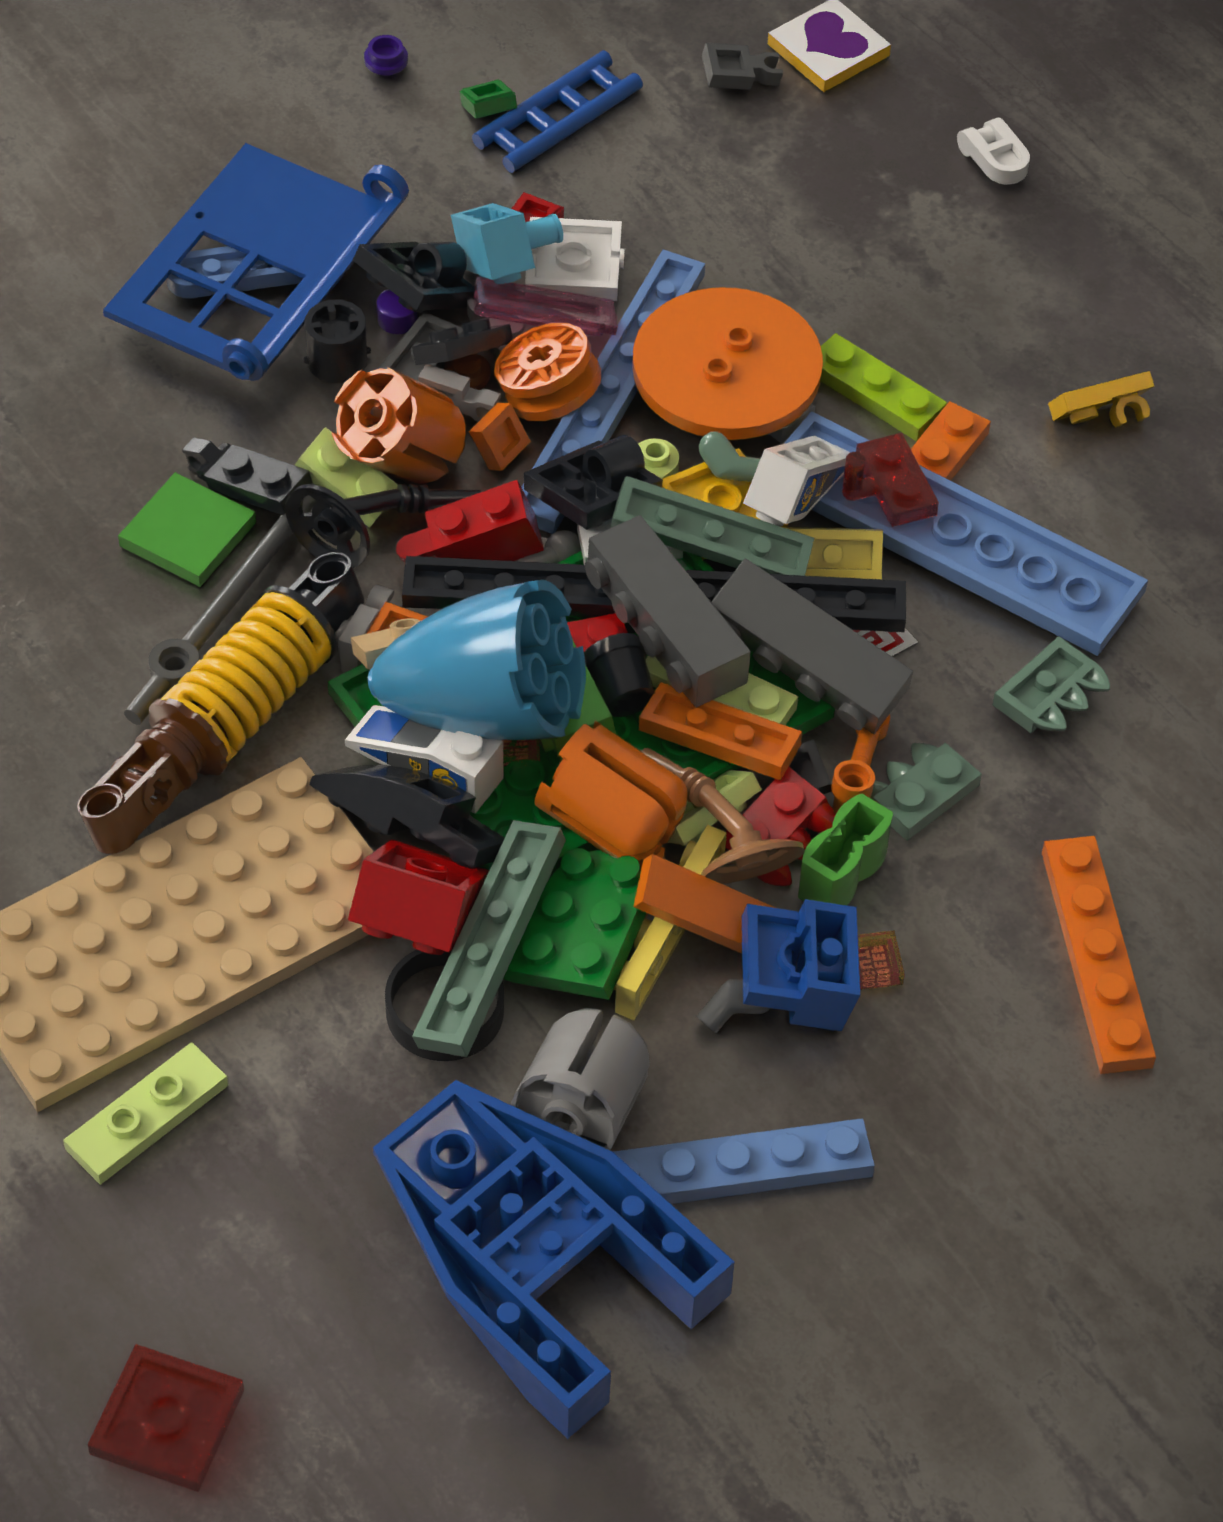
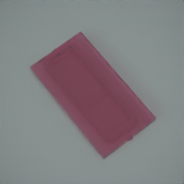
[474,277,618,336]

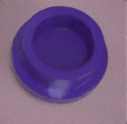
[364,35,408,76]

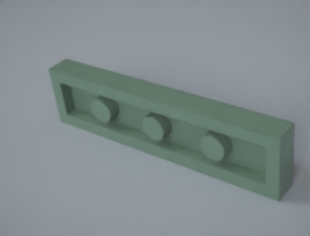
[610,476,814,576]

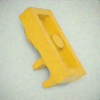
[1048,371,1155,427]

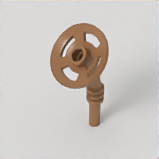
[642,748,805,884]

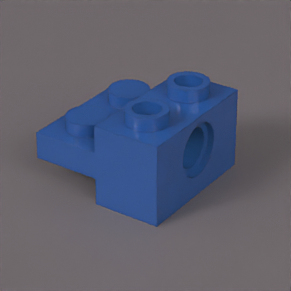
[742,899,860,1031]

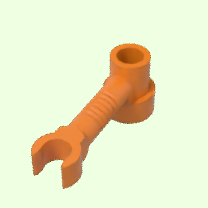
[831,714,891,813]

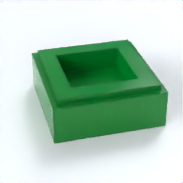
[459,79,517,119]

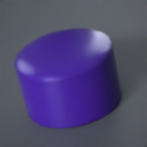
[377,289,419,334]

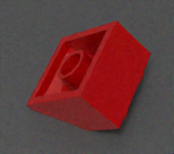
[348,839,490,955]

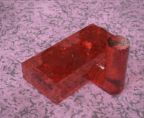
[842,432,939,527]

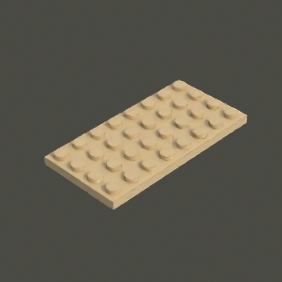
[0,757,374,1113]

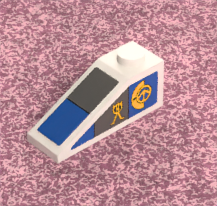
[743,436,856,527]
[345,705,503,814]

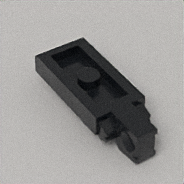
[182,437,313,515]

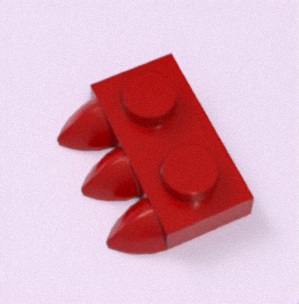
[725,766,836,886]

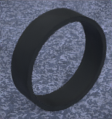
[385,950,504,1061]

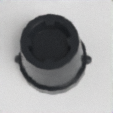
[584,633,655,717]

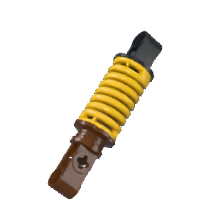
[77,552,364,854]

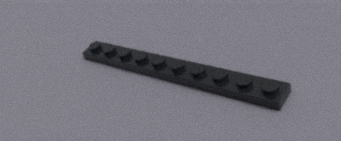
[402,556,906,632]

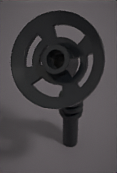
[285,484,481,568]

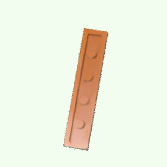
[1042,836,1156,1074]

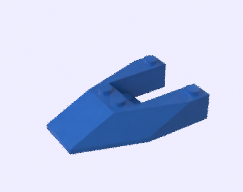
[373,1080,735,1439]

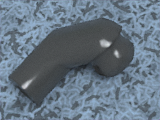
[696,979,771,1034]

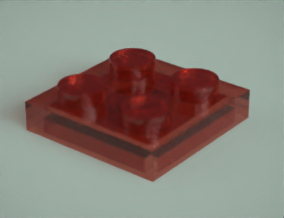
[87,1344,244,1492]

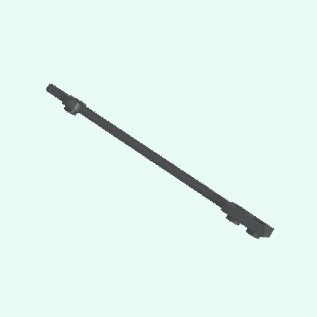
[124,312,463,725]

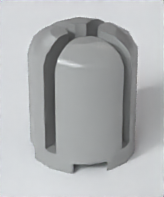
[510,1008,650,1150]

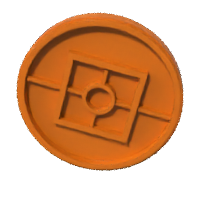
[632,287,823,440]

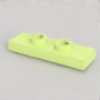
[63,1042,228,1185]

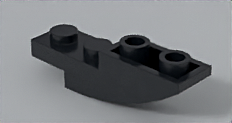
[309,765,505,868]

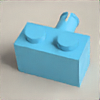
[451,203,563,284]

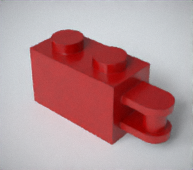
[396,480,544,562]

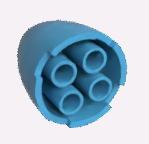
[368,580,586,740]

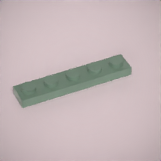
[412,820,566,1057]

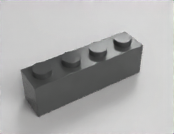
[585,515,751,708]
[711,558,913,735]

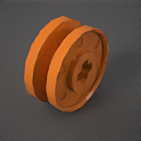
[494,323,601,421]

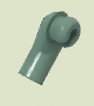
[699,431,761,482]

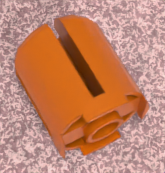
[332,367,466,484]
[535,720,687,864]

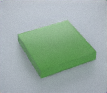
[118,472,256,587]

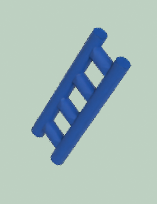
[472,50,643,173]

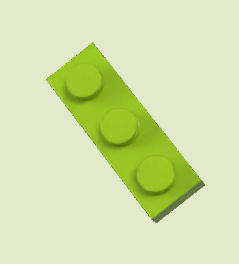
[821,333,947,442]

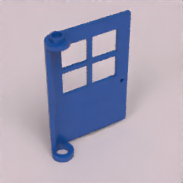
[103,143,409,381]

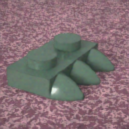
[992,636,1110,733]
[870,743,982,841]

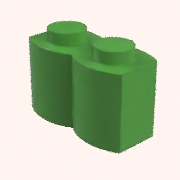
[798,793,893,905]

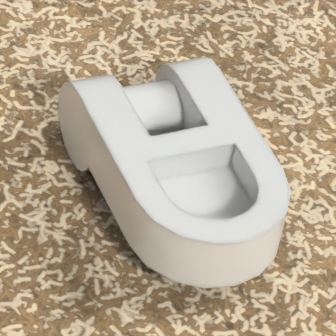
[957,117,1030,185]

